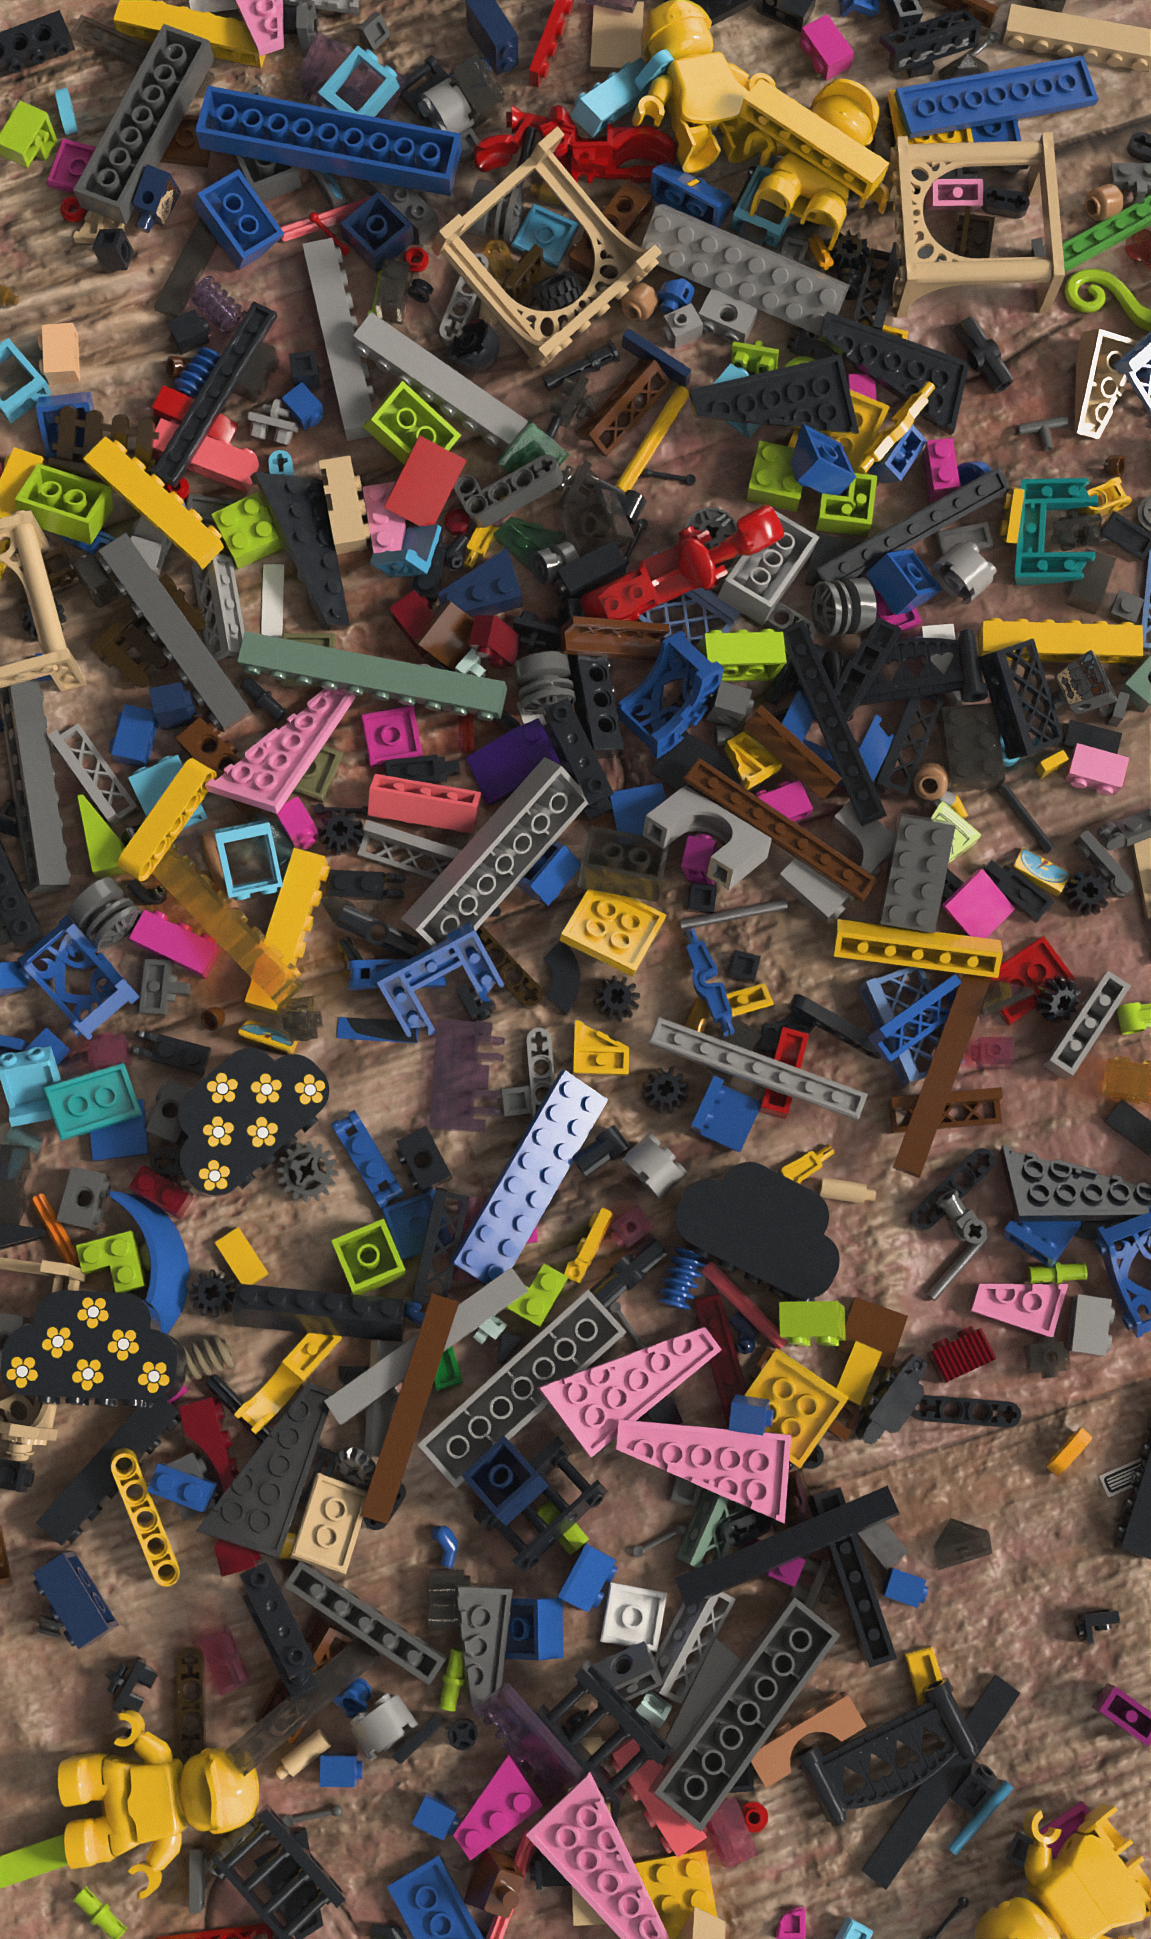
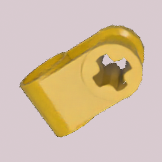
[1077,477,1132,521]

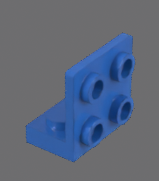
[690,1076,762,1152]
[1004,1219,1081,1269]

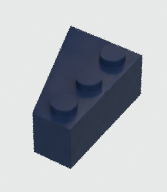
[438,548,523,620]

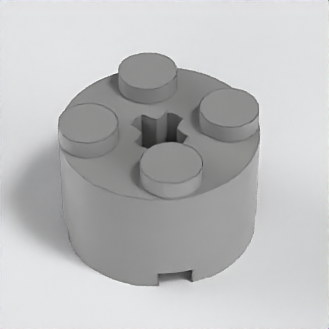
[418,78,474,133]
[932,541,996,604]
[622,1132,688,1199]
[350,1693,419,1761]

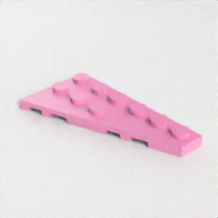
[234,0,284,56]
[205,688,355,814]
[538,1327,722,1457]
[616,1419,791,1523]
[526,1772,670,1939]

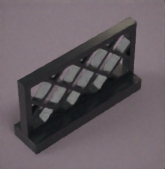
[978,638,1065,760]

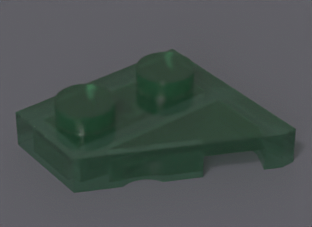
[493,516,566,572]

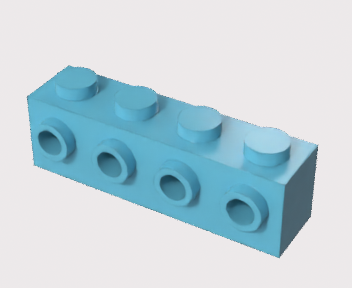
[571,57,648,137]

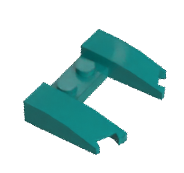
[1015,478,1098,585]

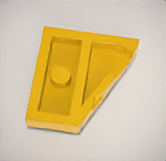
[1000,487,1025,543]
[724,732,782,790]
[573,1020,629,1076]

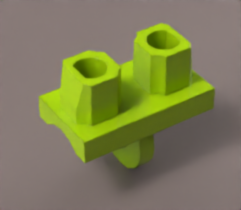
[731,340,779,374]

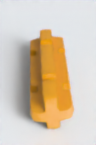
[807,234,834,271]

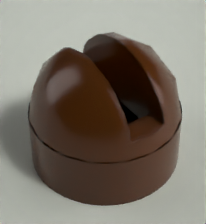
[166,356,187,378]
[1104,455,1125,477]
[201,1007,225,1031]

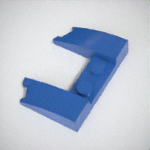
[782,691,895,787]
[373,922,504,1037]

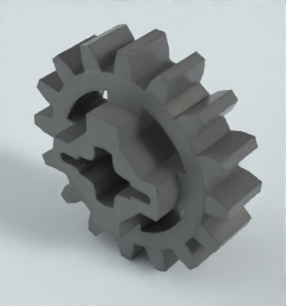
[277,1141,339,1203]

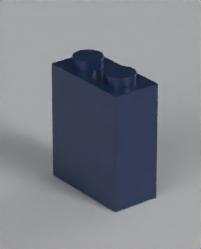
[465,0,519,76]

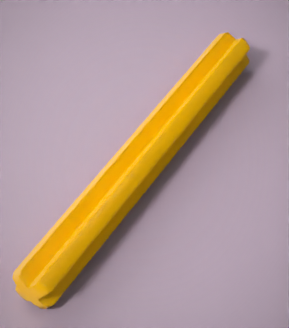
[615,386,689,492]

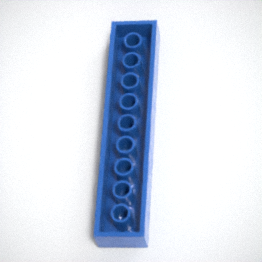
[195,85,462,196]

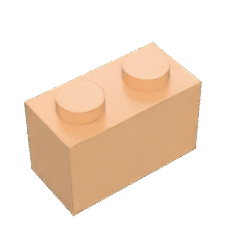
[38,323,80,385]

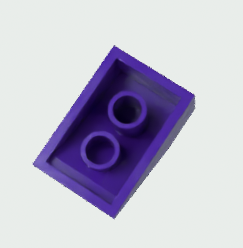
[466,718,561,806]

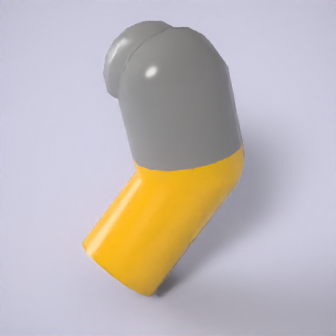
[931,790,968,819]

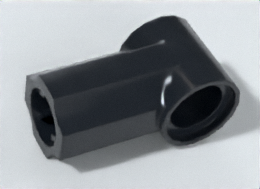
[590,480,647,525]
[573,1125,631,1177]

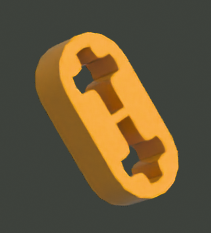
[1046,1427,1093,1477]

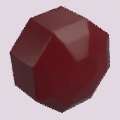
[445,509,469,535]

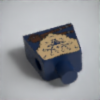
[133,164,181,233]

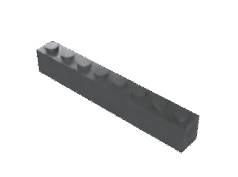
[98,533,251,732]
[0,680,70,893]

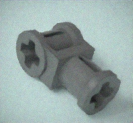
[936,1189,987,1244]

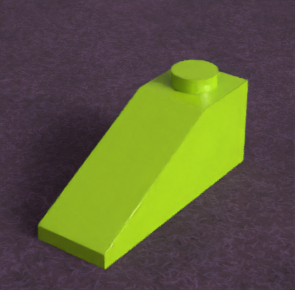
[77,794,126,879]

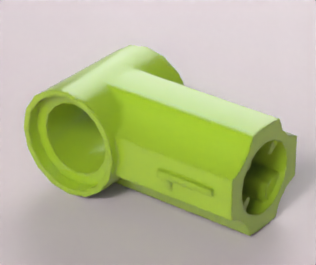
[1116,1002,1151,1035]
[535,1499,589,1555]

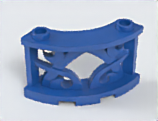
[618,630,723,759]
[17,915,140,1040]
[1095,1207,1151,1338]

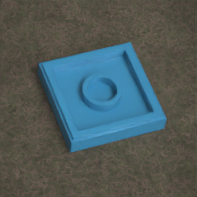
[511,203,579,270]

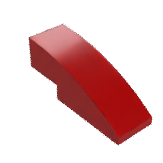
[152,385,239,444]
[759,1027,809,1119]

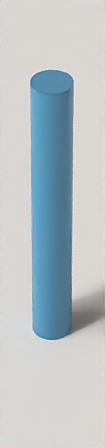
[947,1780,1014,1855]

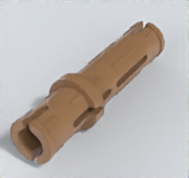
[198,831,239,913]

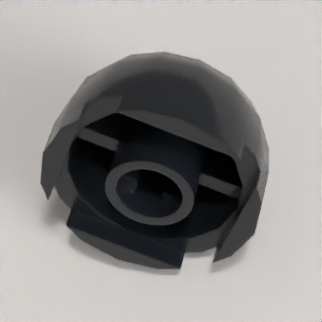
[448,319,500,373]

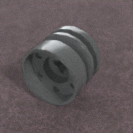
[468,179,523,243]
[684,507,737,570]
[810,578,877,637]
[513,651,576,715]
[67,877,142,950]

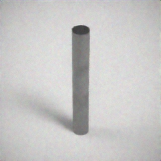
[927,1235,989,1301]

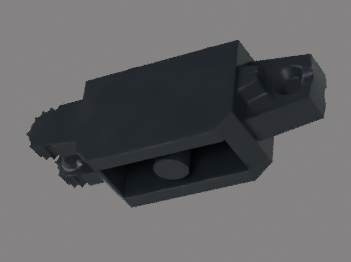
[855,1353,928,1445]

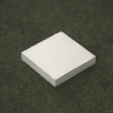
[600,1582,667,1652]

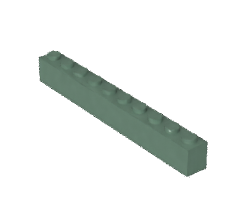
[237,631,508,721]

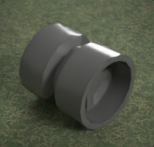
[530,541,579,585]

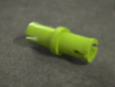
[1028,1262,1088,1284]
[438,1648,465,1711]
[72,1885,128,1939]

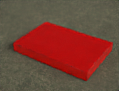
[383,435,467,526]
[986,935,1076,1026]

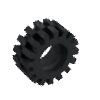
[532,270,582,310]

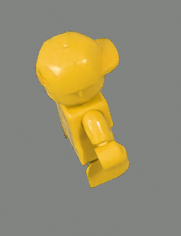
[632,0,775,173]
[743,78,890,251]
[58,1710,259,1899]
[974,1803,1151,1939]

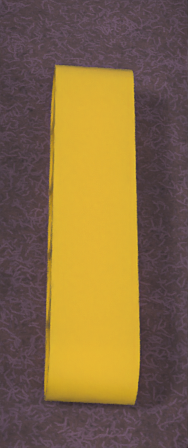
[117,758,217,881]
[110,1448,180,1587]

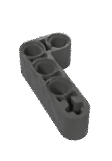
[454,455,563,528]

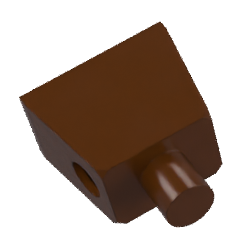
[463,1848,524,1918]

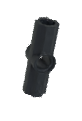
[954,317,1014,393]
[336,904,420,959]
[589,1236,668,1308]

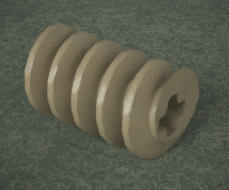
[183,1335,234,1383]

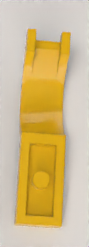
[234,1333,342,1434]

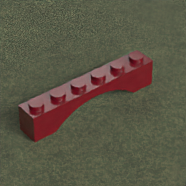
[179,1397,261,1577]

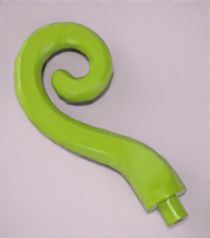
[1065,269,1151,332]

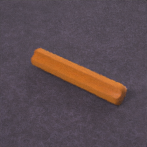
[30,1193,80,1267]

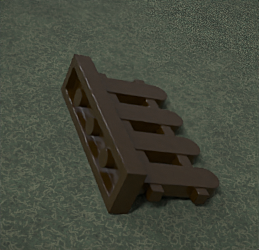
[48,405,160,477]
[90,573,206,688]

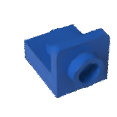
[839,0,879,18]

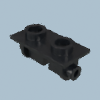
[787,328,836,360]

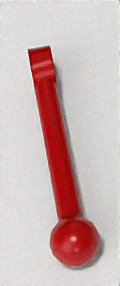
[309,212,350,256]

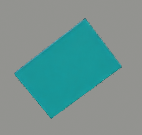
[43,1063,142,1142]

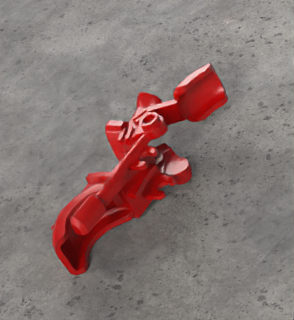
[473,105,678,183]
[580,505,784,621]

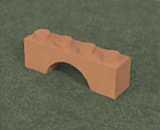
[751,1691,867,1788]

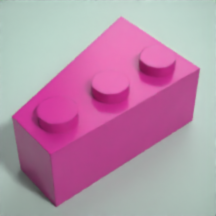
[453,1752,543,1861]

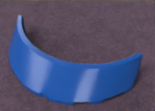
[109,1191,190,1335]

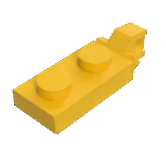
[564,1207,614,1284]

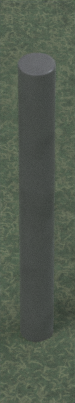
[680,899,788,930]

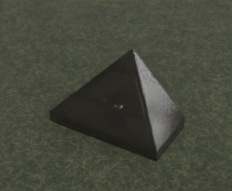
[938,52,989,81]
[871,124,896,162]
[978,979,1035,1019]
[933,1518,992,1570]

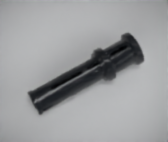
[542,340,620,392]

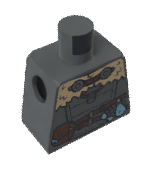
[1051,650,1118,714]

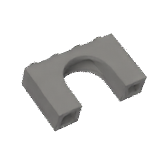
[642,785,772,890]
[777,801,894,924]

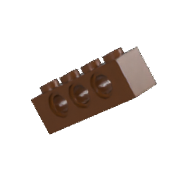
[568,179,653,281]
[176,717,264,821]

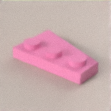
[362,481,407,554]
[970,1284,1068,1339]

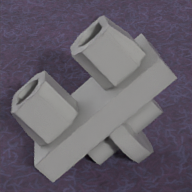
[248,399,299,445]

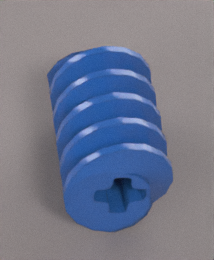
[173,347,221,399]
[656,1247,706,1310]

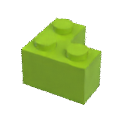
[0,101,58,168]
[816,473,877,537]
[76,1231,149,1293]
[505,1264,568,1329]

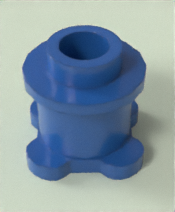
[334,1677,372,1718]

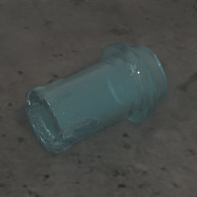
[5,1126,44,1155]

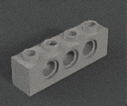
[1042,971,1131,1081]

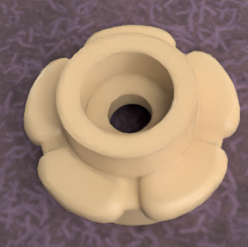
[6,1440,35,1461]

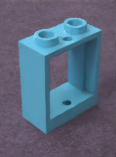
[318,45,400,117]
[731,165,793,248]
[0,338,52,424]
[213,819,283,900]

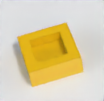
[1035,750,1069,779]

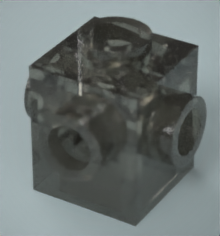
[282,996,323,1041]
[1024,1337,1070,1378]

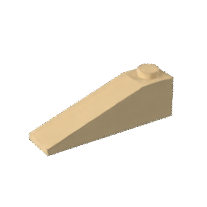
[1074,329,1140,439]

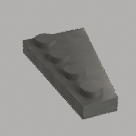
[454,1585,512,1707]

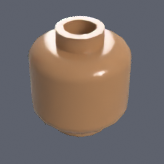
[1084,184,1124,221]
[621,283,659,322]
[913,763,949,801]

